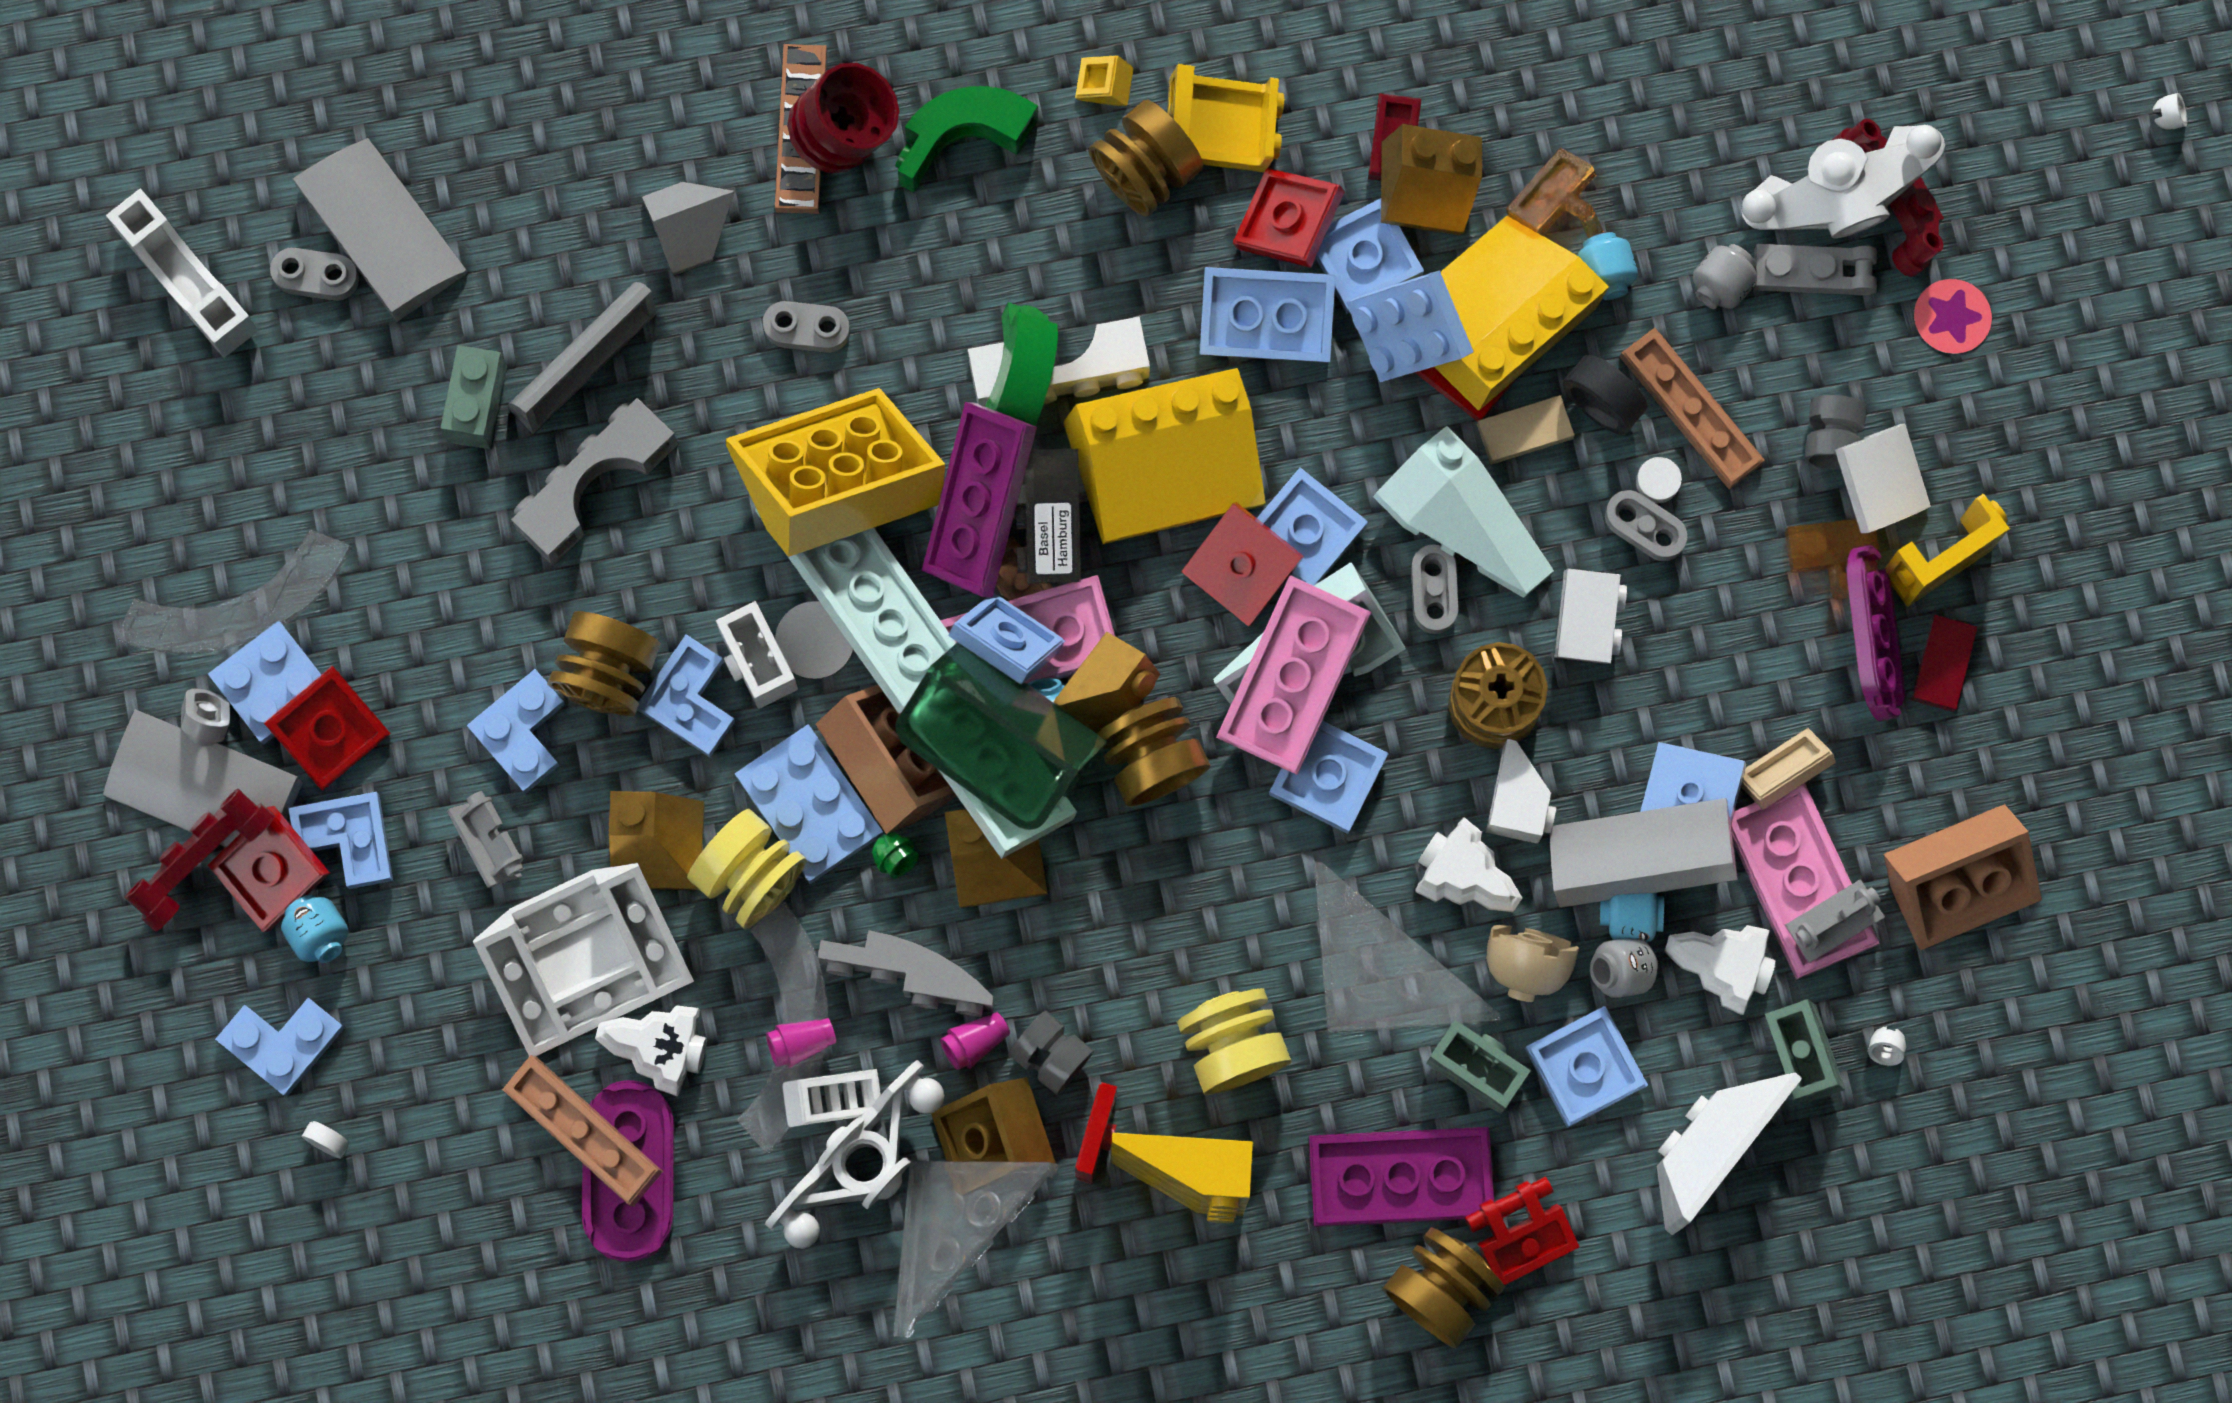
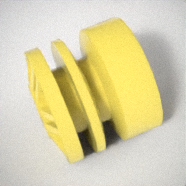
[687,809,807,930]
[1177,988,1291,1095]

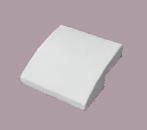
[1835,423,1931,533]

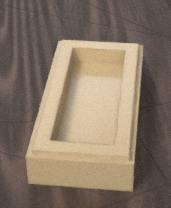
[1477,395,1575,465]
[1741,728,1836,810]

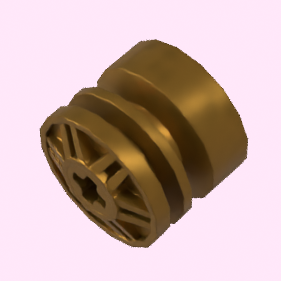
[1089,100,1204,217]
[547,611,661,716]
[1448,642,1548,749]
[1094,697,1211,807]
[1382,1227,1505,1349]

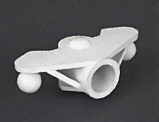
[1742,124,1945,238]
[765,1060,945,1249]

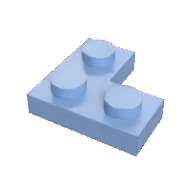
[637,635,735,758]
[467,669,565,794]
[288,792,393,889]
[215,998,345,1097]

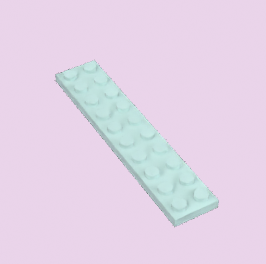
[755,509,1077,859]

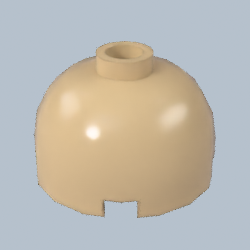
[1486,925,1579,1002]

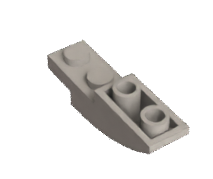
[817,930,994,1017]

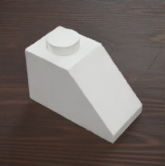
[1486,739,1556,844]

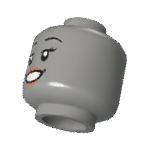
[1693,244,1757,309]
[1590,938,1658,998]

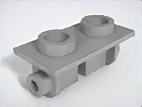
[447,791,524,888]
[1785,879,1885,963]

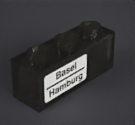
[1015,447,1081,584]

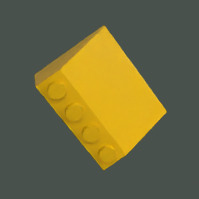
[1434,216,1609,411]
[1063,368,1266,544]
[726,388,945,557]
[1111,1133,1253,1223]

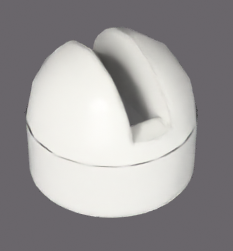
[2153,93,2187,130]
[1868,1026,1906,1066]

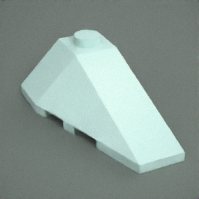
[1373,426,1554,598]
[1213,563,1406,705]

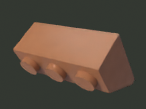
[816,685,957,834]
[1883,804,2042,950]

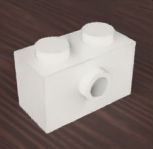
[1554,569,1627,664]
[716,601,798,709]

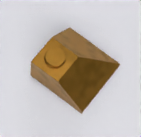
[1053,631,1161,745]
[609,791,705,890]
[945,809,1048,908]

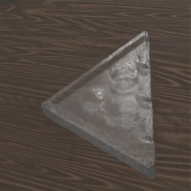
[1314,862,1500,1034]
[893,1161,1058,1338]

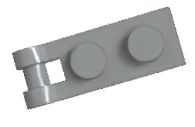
[1754,244,1877,295]

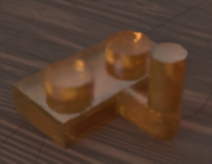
[1505,148,1604,238]
[1785,519,1880,600]

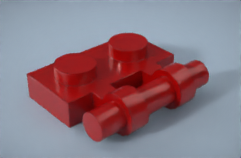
[1465,1177,1580,1285]

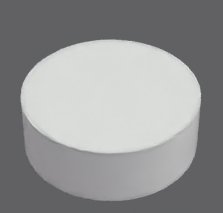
[1636,457,1682,503]
[302,1121,349,1159]

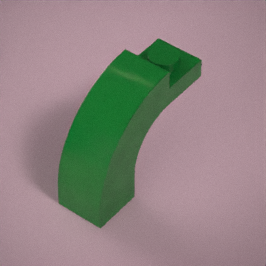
[895,86,1038,193]
[985,302,1058,426]

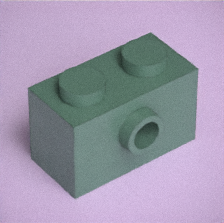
[1426,1020,1531,1114]

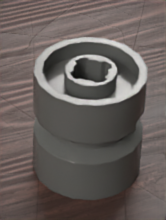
[1804,395,1867,470]
[1008,1010,1094,1096]

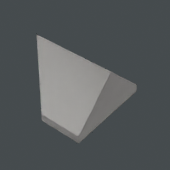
[642,182,735,276]

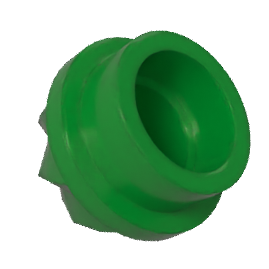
[872,832,919,879]

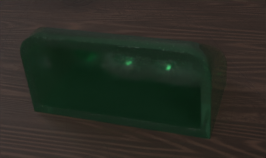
[896,642,1107,830]

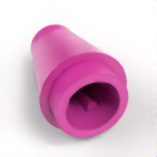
[940,1012,1010,1070]
[766,1018,836,1068]

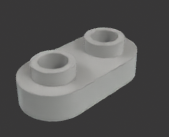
[270,248,359,301]
[763,301,850,353]
[1605,490,1687,561]
[1411,544,1458,634]
[181,689,230,746]

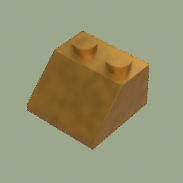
[1381,124,1482,235]
[931,1077,1056,1198]

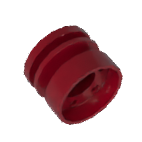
[787,63,900,173]

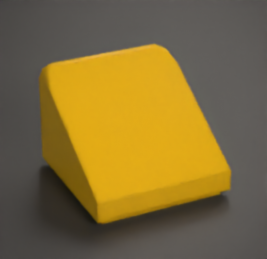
[1075,56,1133,106]

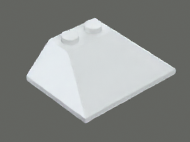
[473,863,694,1056]
[1657,1073,1802,1235]

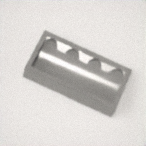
[293,138,468,322]
[508,282,656,434]
[103,709,303,847]
[1550,798,1738,908]

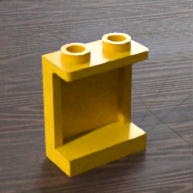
[1167,64,1284,173]
[1884,494,2010,607]

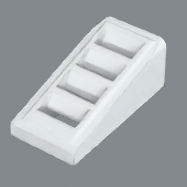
[783,1069,881,1127]

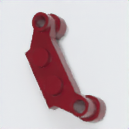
[1832,118,1944,277]
[125,788,275,932]

